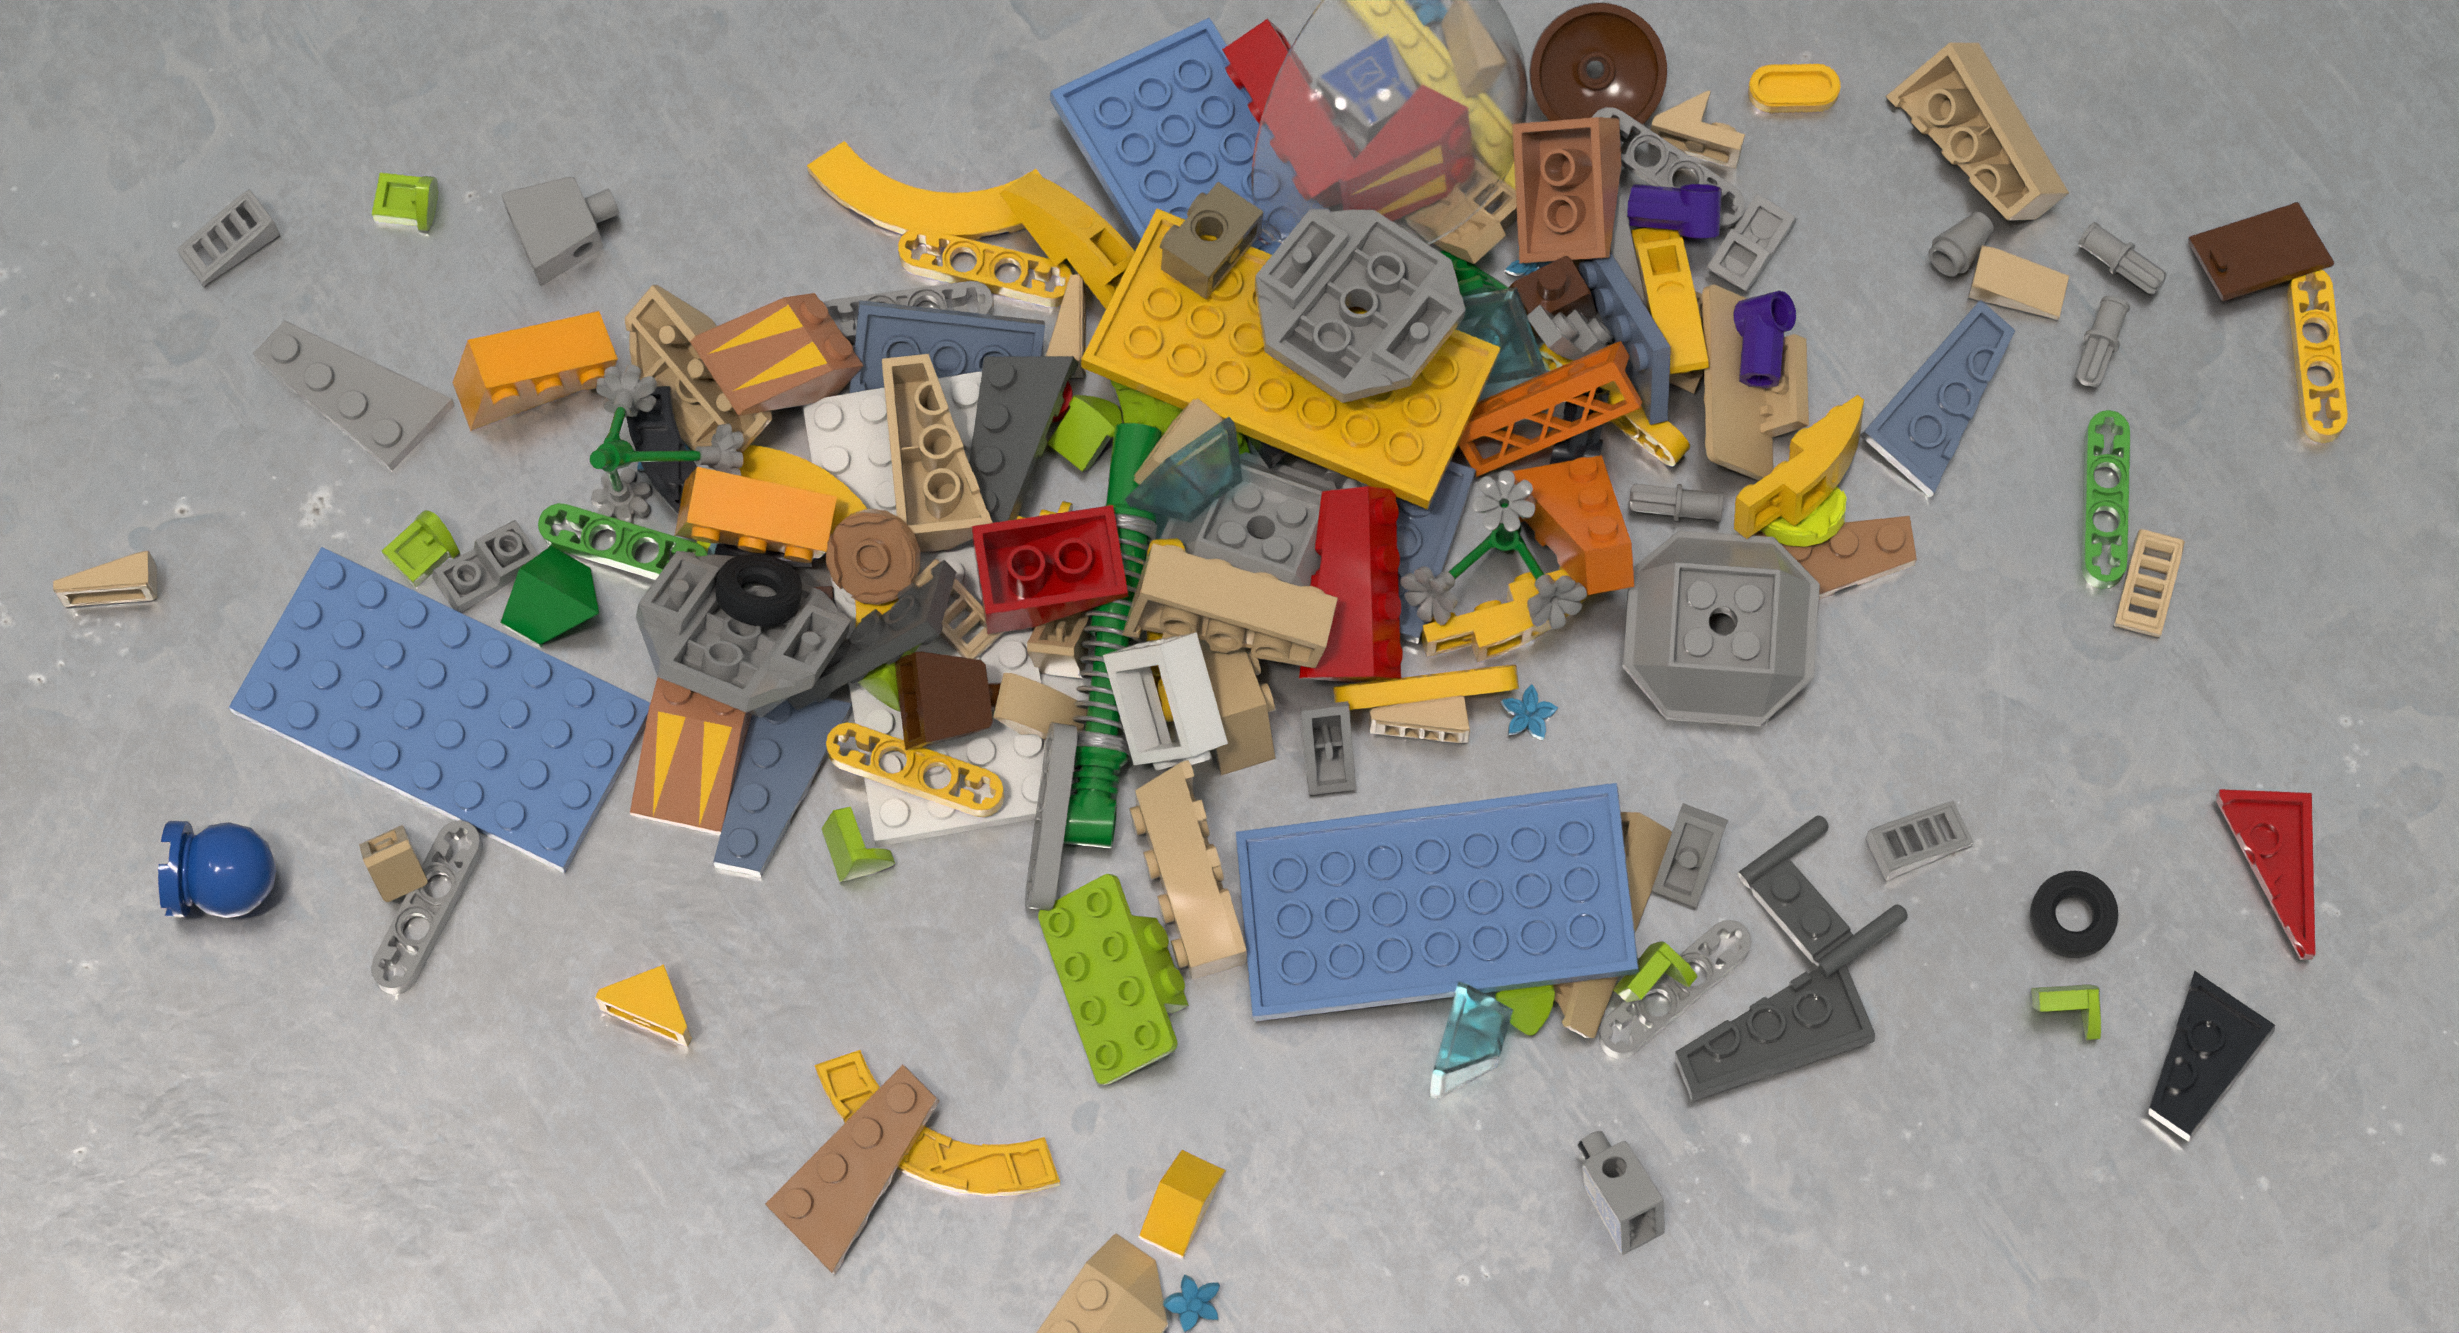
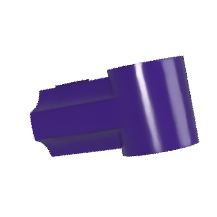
[1627,184,1722,238]
[1734,290,1796,388]

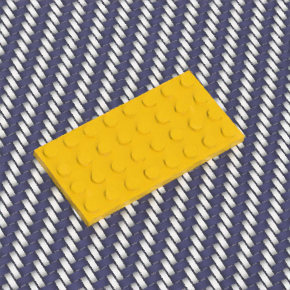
[1081,208,1501,509]

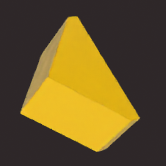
[595,965,692,1047]
[1139,1150,1226,1259]

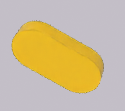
[1748,64,1841,113]

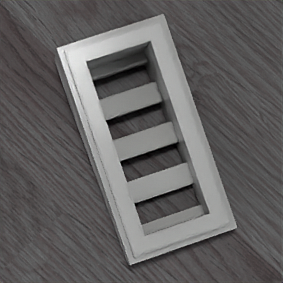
[177,189,280,286]
[1866,801,1974,881]

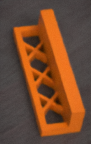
[1458,341,1642,477]

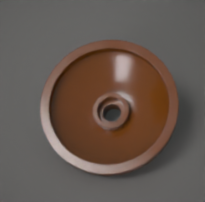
[1529,2,1667,137]

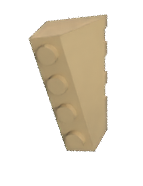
[1885,42,2069,221]
[882,354,993,552]
[1122,543,1338,668]
[1129,760,1247,980]

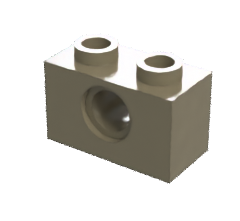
[1160,182,1264,299]

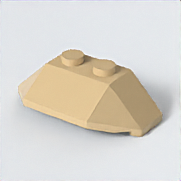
[624,285,772,452]
[1036,1233,1168,1333]

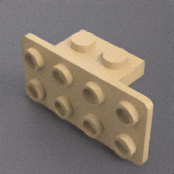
[1702,284,1809,481]

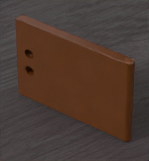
[2188,202,2335,302]

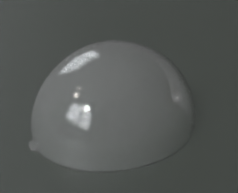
[1251,0,1528,245]

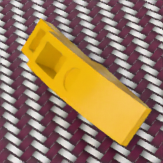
[1000,172,1135,309]
[1631,227,1709,374]
[1734,395,1864,539]
[1421,566,1589,662]

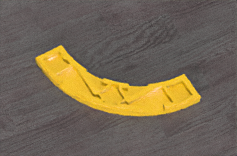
[807,141,1042,241]
[739,445,899,626]
[814,1050,1061,1196]

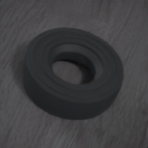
[715,554,802,627]
[2030,871,2118,958]

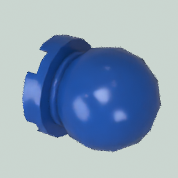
[158,821,276,918]

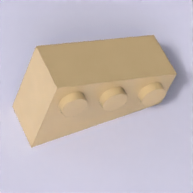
[1199,640,1276,775]

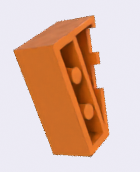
[1511,455,1634,595]

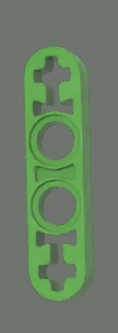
[2081,410,2130,589]
[538,503,708,580]

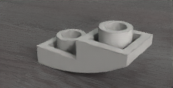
[1526,305,1614,361]
[432,520,539,613]

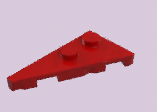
[2216,789,2316,960]

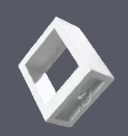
[1103,632,1228,770]

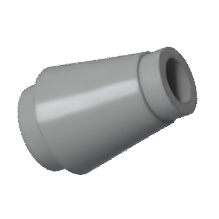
[1929,211,1994,276]

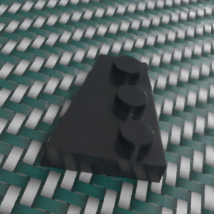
[2149,971,2275,1142]

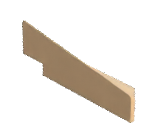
[1553,812,1672,1038]

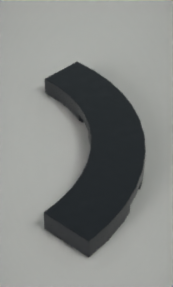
[626,386,812,567]

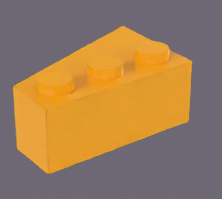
[452,311,618,431]
[674,467,837,563]

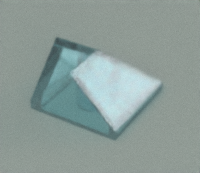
[1456,287,1546,385]
[1125,417,1243,523]
[1429,981,1513,1099]

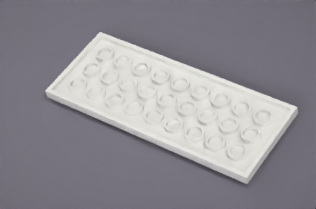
[803,371,1046,847]

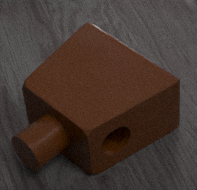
[1497,256,1597,354]
[895,651,1001,750]

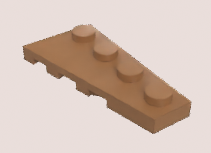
[1738,516,1917,600]
[765,1065,940,1275]

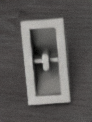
[1300,701,1356,795]

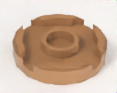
[826,509,921,605]

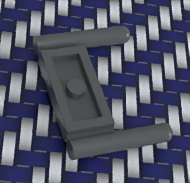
[1737,815,1908,978]

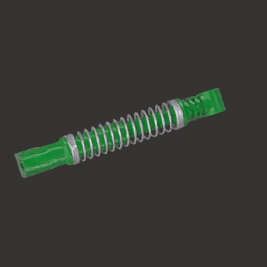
[1064,423,1162,849]

